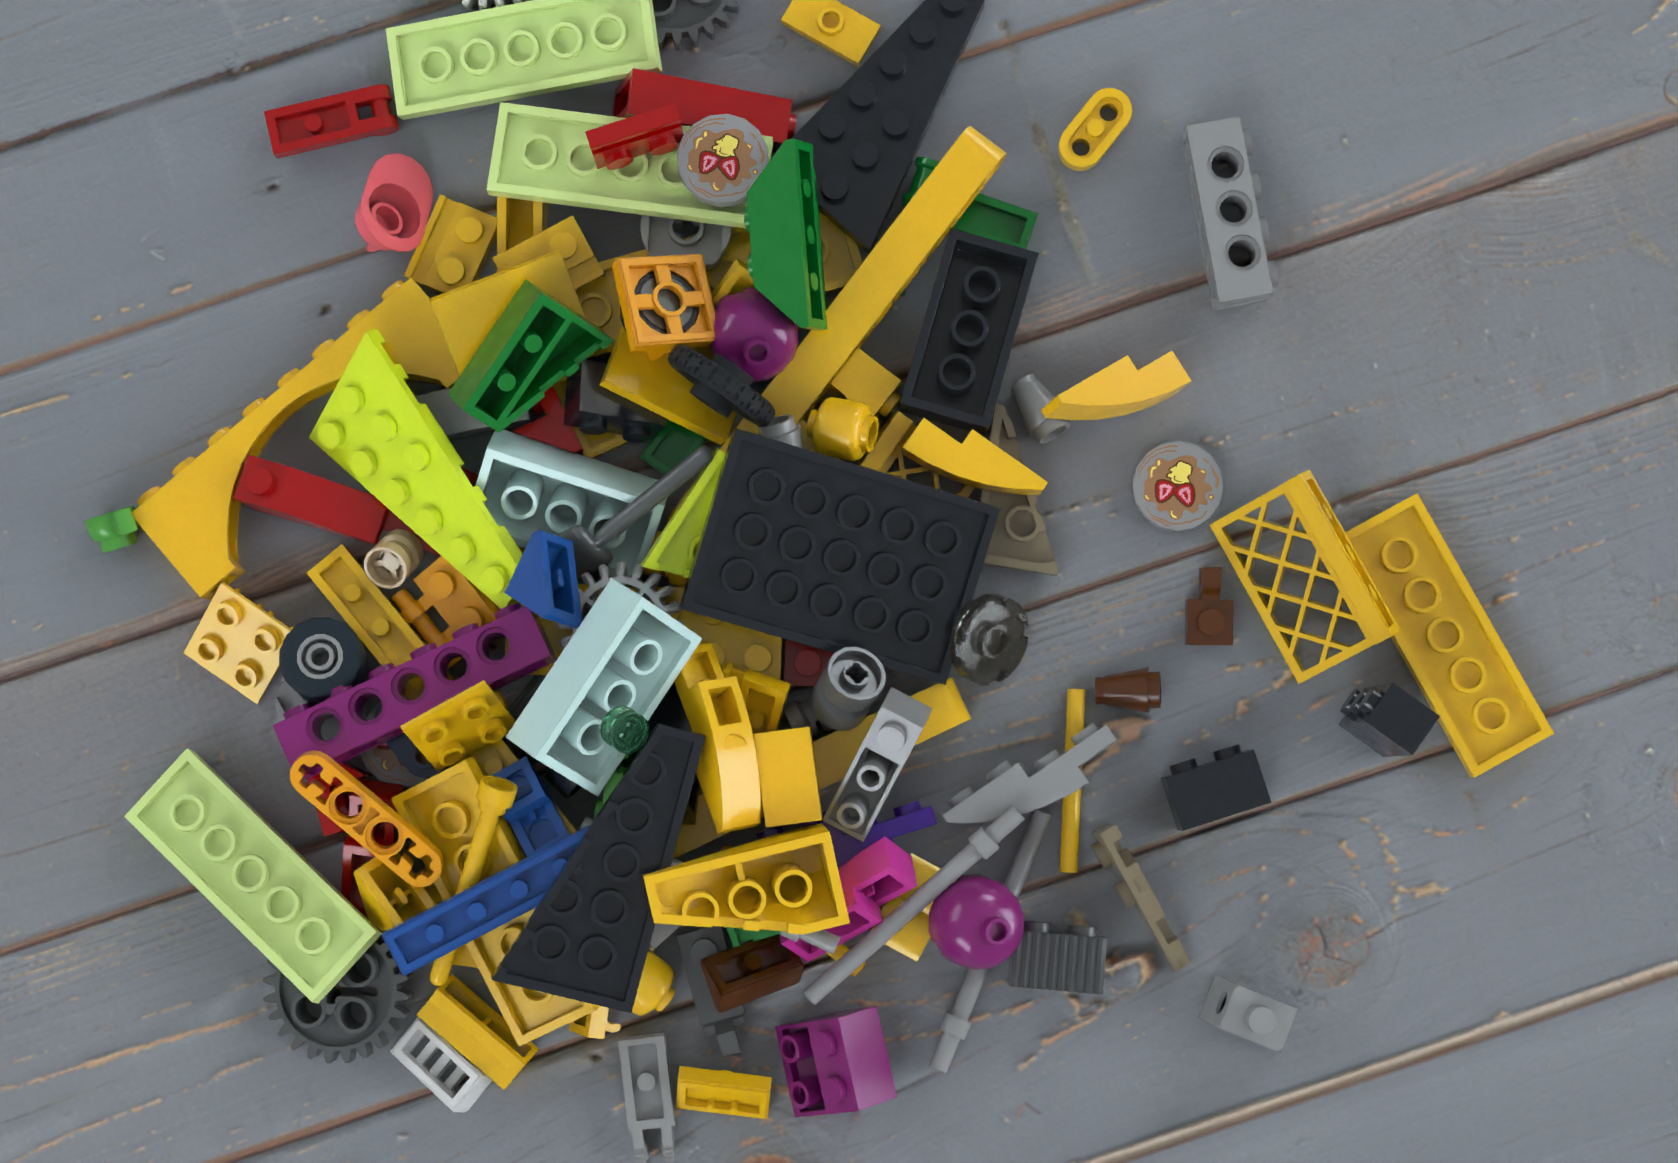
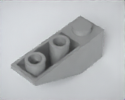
[822,687,933,842]

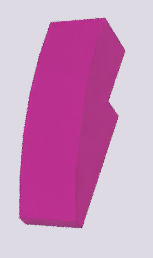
[780,837,918,962]

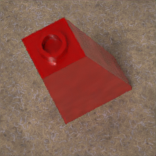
[612,68,796,153]

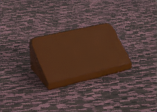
[700,934,804,1013]

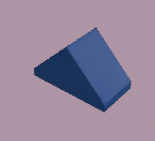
[505,529,582,629]

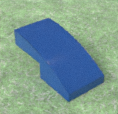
[492,756,571,857]

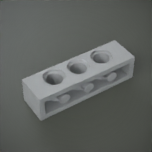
[1180,116,1278,311]

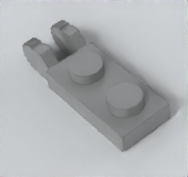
[618,1031,676,1163]

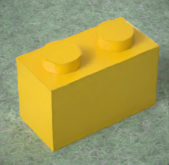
[753,726,823,828]

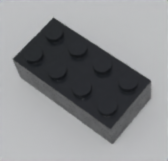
[899,228,1039,436]

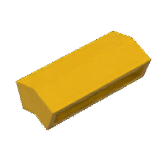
[416,974,539,1090]

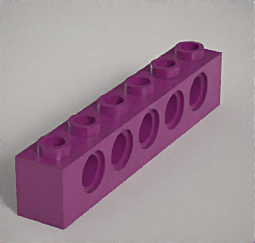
[272,603,557,780]

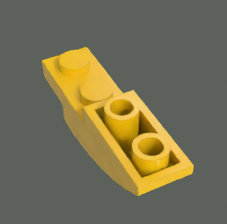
[674,642,761,834]

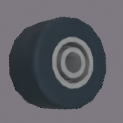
[279,617,368,704]

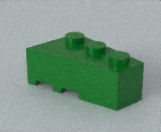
[448,279,614,433]

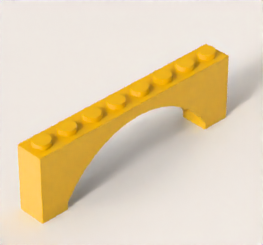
[132,277,459,600]

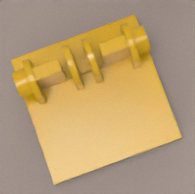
[184,582,294,704]
[400,680,516,771]

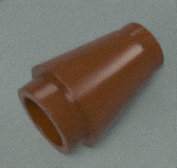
[1095,667,1161,713]

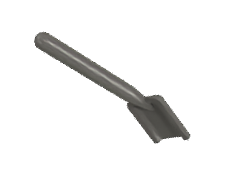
[556,446,713,581]

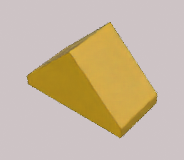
[353,853,436,931]

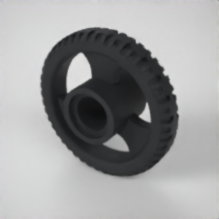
[668,345,775,426]

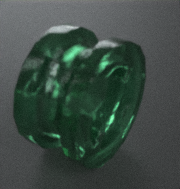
[600,705,649,754]

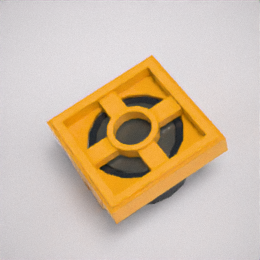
[612,254,715,361]

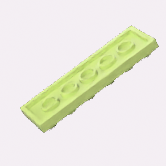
[386,0,662,120]
[486,102,773,228]
[124,748,382,1004]

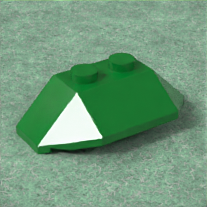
[744,138,827,330]

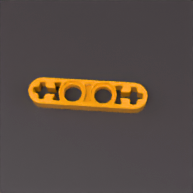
[290,750,444,887]

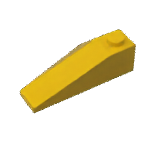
[643,823,850,935]

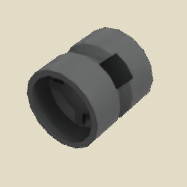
[810,647,886,731]

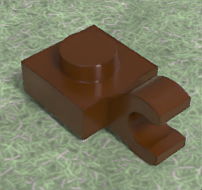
[1185,567,1233,645]

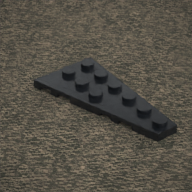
[791,0,985,254]
[491,723,705,1013]

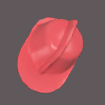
[355,153,434,253]

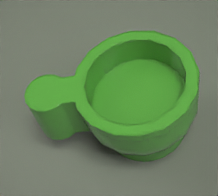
[84,505,138,553]

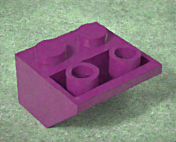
[775,1006,897,1117]

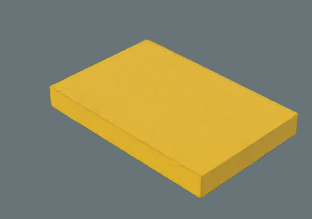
[429,250,585,376]
[599,325,736,445]

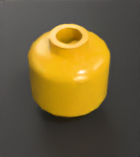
[807,397,879,461]
[632,949,675,1016]

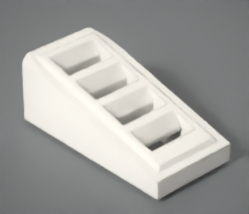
[390,1017,493,1113]

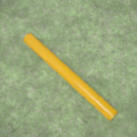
[1059,689,1086,873]

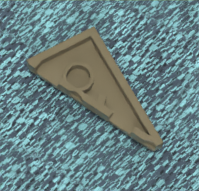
[980,404,1059,576]
[1090,823,1191,972]

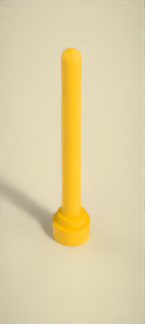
[429,775,518,986]

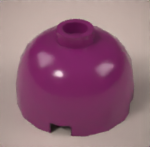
[708,287,799,382]
[929,874,1024,970]

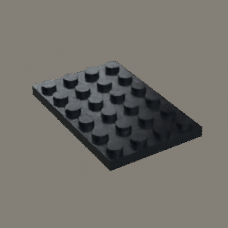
[679,427,1001,685]

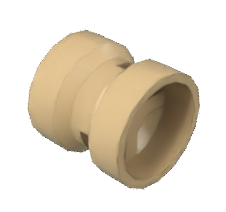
[364,529,424,589]

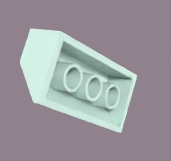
[476,430,667,577]
[506,578,702,796]

